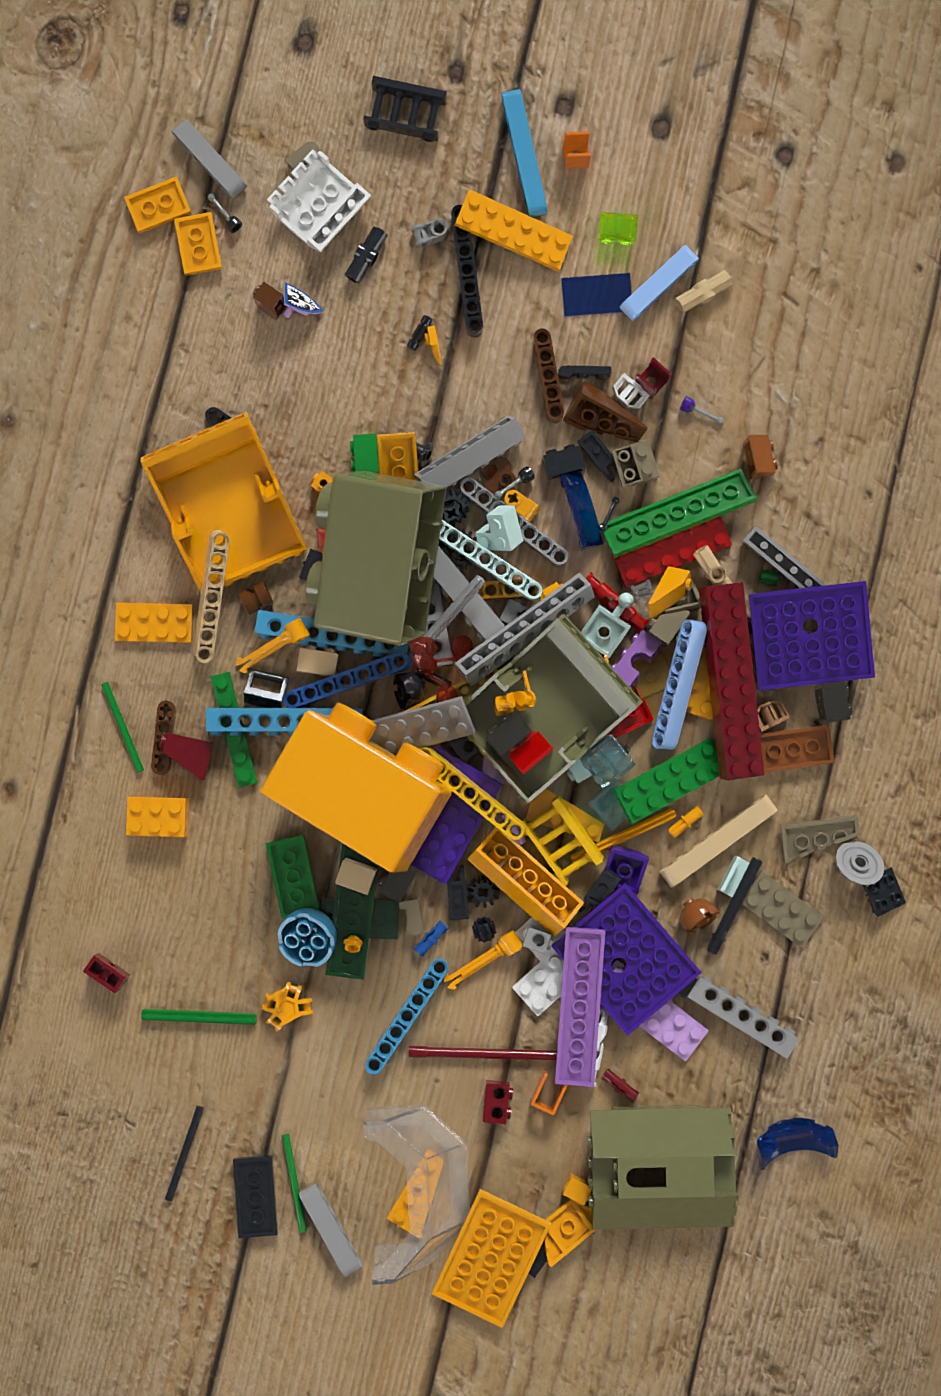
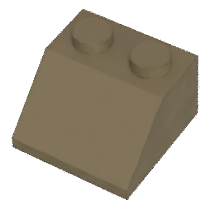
[645,610,690,647]

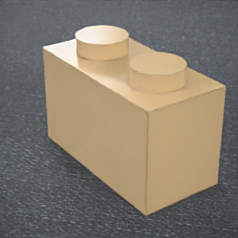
[296,645,340,677]

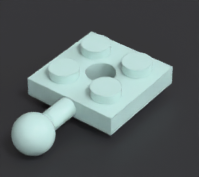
[581,593,634,658]

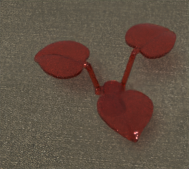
[408,635,474,703]

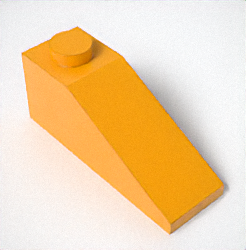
[648,566,693,618]

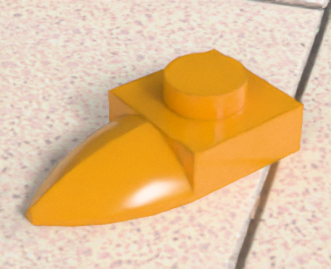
[425,326,442,365]

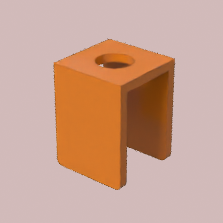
[563,131,591,169]
[530,1070,568,1116]

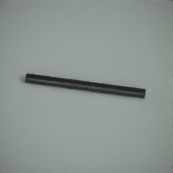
[165,1105,204,1201]

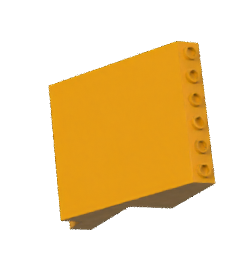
[141,412,307,595]

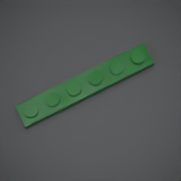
[211,672,258,788]

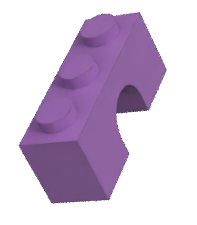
[612,630,662,689]

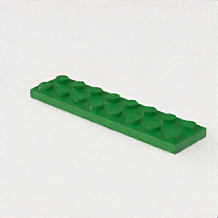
[602,468,757,558]

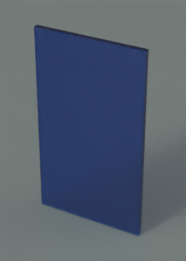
[561,273,632,317]

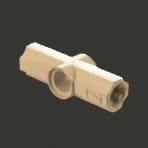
[675,270,733,313]
[693,545,732,586]

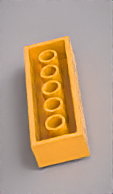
[467,827,584,937]

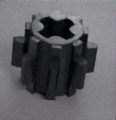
[472,917,497,943]

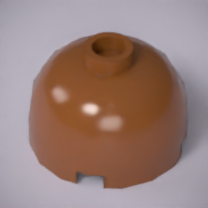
[680,898,720,935]

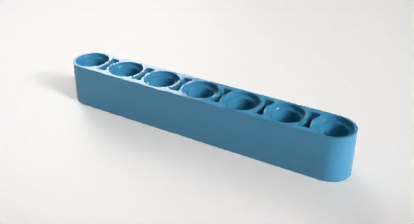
[501,89,548,218]
[365,957,448,1074]

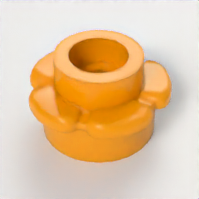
[343,935,363,953]

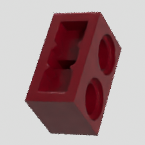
[483,1080,513,1125]

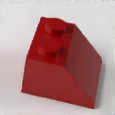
[509,731,554,775]

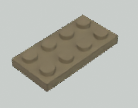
[742,871,824,948]

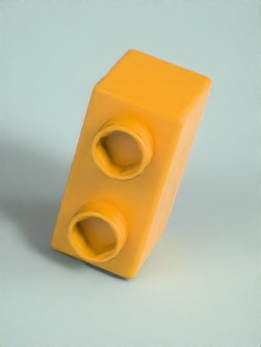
[260,703,452,873]

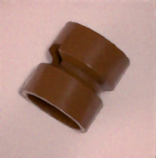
[239,581,274,615]

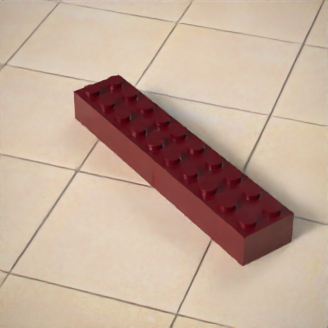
[698,582,765,781]

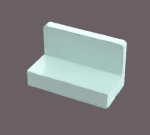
[717,855,749,897]

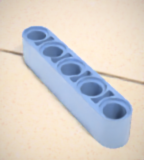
[619,245,699,322]

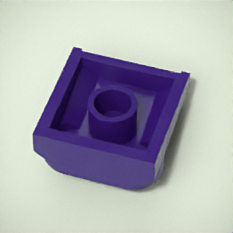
[605,846,649,894]

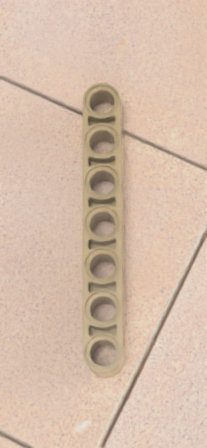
[193,530,230,663]
[660,794,778,888]

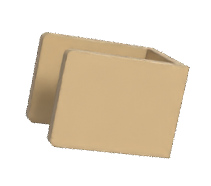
[335,858,377,895]

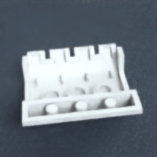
[267,149,371,252]

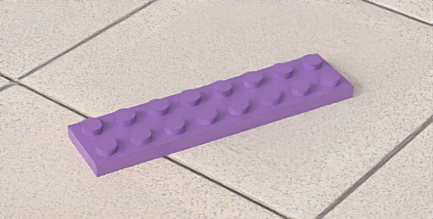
[555,927,605,1087]

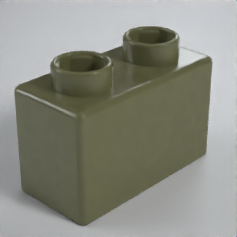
[305,471,446,646]

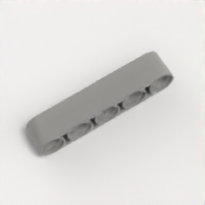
[171,119,247,199]
[299,1183,363,1277]

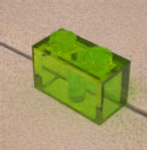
[597,212,638,245]

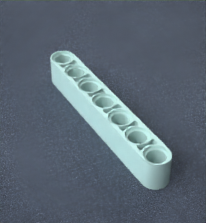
[439,520,542,601]

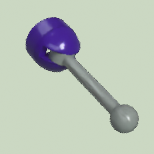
[679,396,724,425]

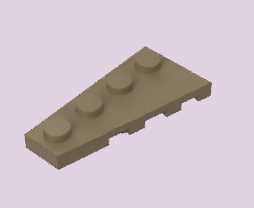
[780,815,860,864]

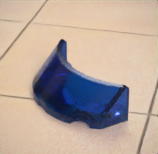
[559,472,603,551]
[757,1118,839,1170]

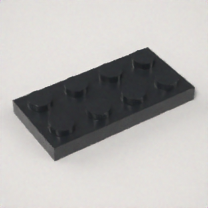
[233,1155,278,1238]

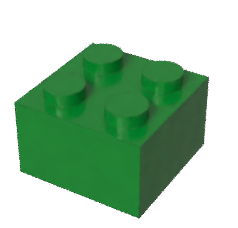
[350,434,380,474]

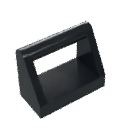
[244,669,289,708]

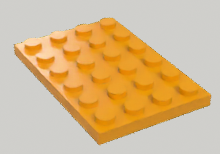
[431,1189,551,1328]

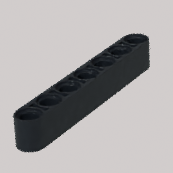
[451,205,483,338]

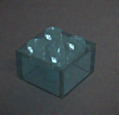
[579,734,636,788]

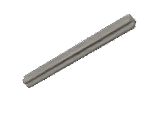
[407,575,485,663]

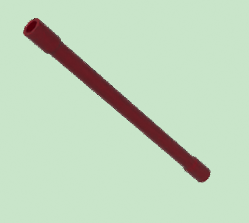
[409,1046,557,1060]

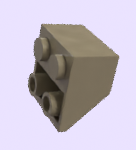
[612,440,660,487]

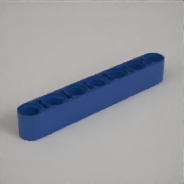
[283,653,411,708]

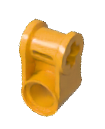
[504,490,540,522]

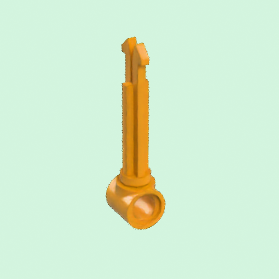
[236,618,310,673]
[444,930,523,990]

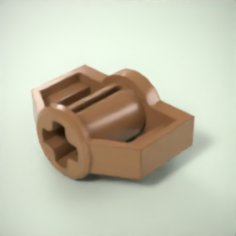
[757,700,790,732]

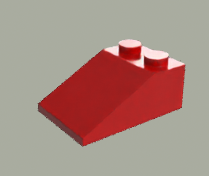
[597,685,654,745]

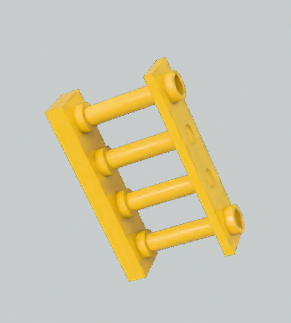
[520,794,604,886]

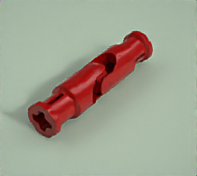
[585,572,649,634]

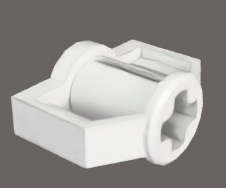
[612,373,650,409]

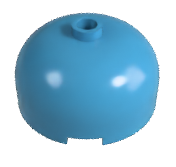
[277,908,337,967]

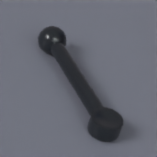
[599,497,619,531]

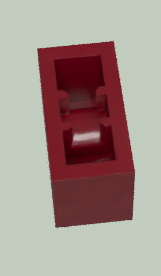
[83,953,130,993]

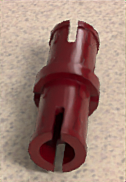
[601,1068,639,1102]

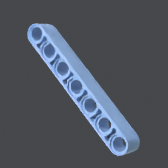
[652,620,707,750]

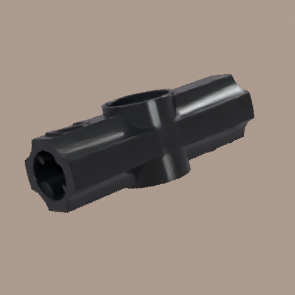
[345,226,388,284]

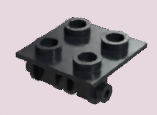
[862,867,906,917]

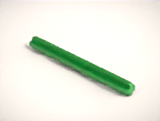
[141,1009,257,1025]

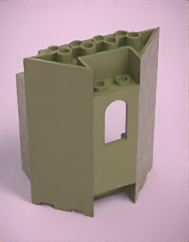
[587,1105,739,1230]

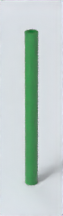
[101,682,144,773]
[282,1134,307,1233]

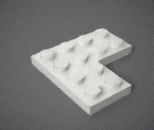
[512,917,566,1016]

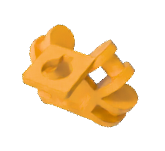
[494,670,536,716]
[261,982,313,1032]

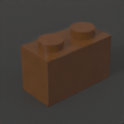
[253,282,286,320]

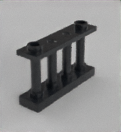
[363,76,447,142]

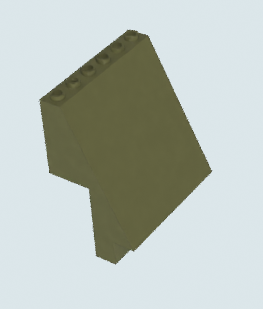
[464,614,643,803]

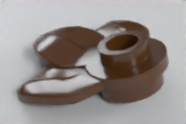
[481,456,516,493]

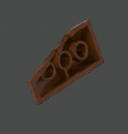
[563,381,648,443]

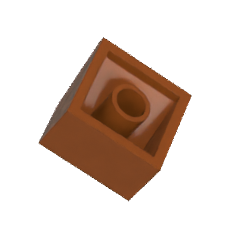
[743,435,778,480]

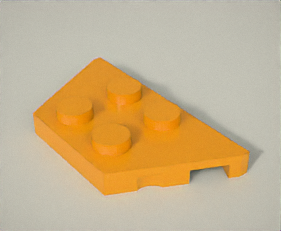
[544,1199,596,1267]

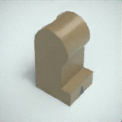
[285,141,320,171]
[399,898,423,936]

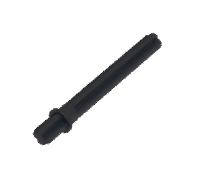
[707,857,762,955]

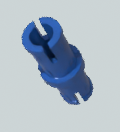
[414,920,449,957]

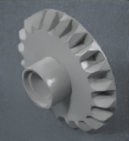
[834,841,884,887]

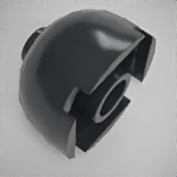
[393,672,427,711]

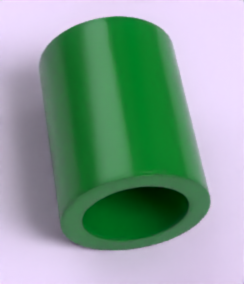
[759,570,779,586]

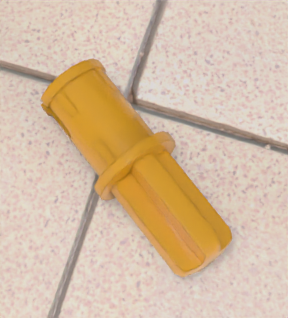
[668,806,704,838]

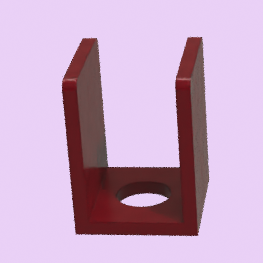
[634,357,672,399]

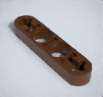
[151,700,176,775]

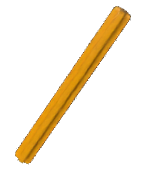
[570,808,676,863]

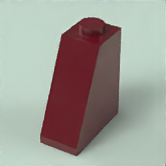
[159,732,213,780]

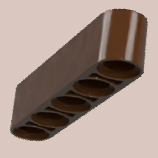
[533,328,564,424]

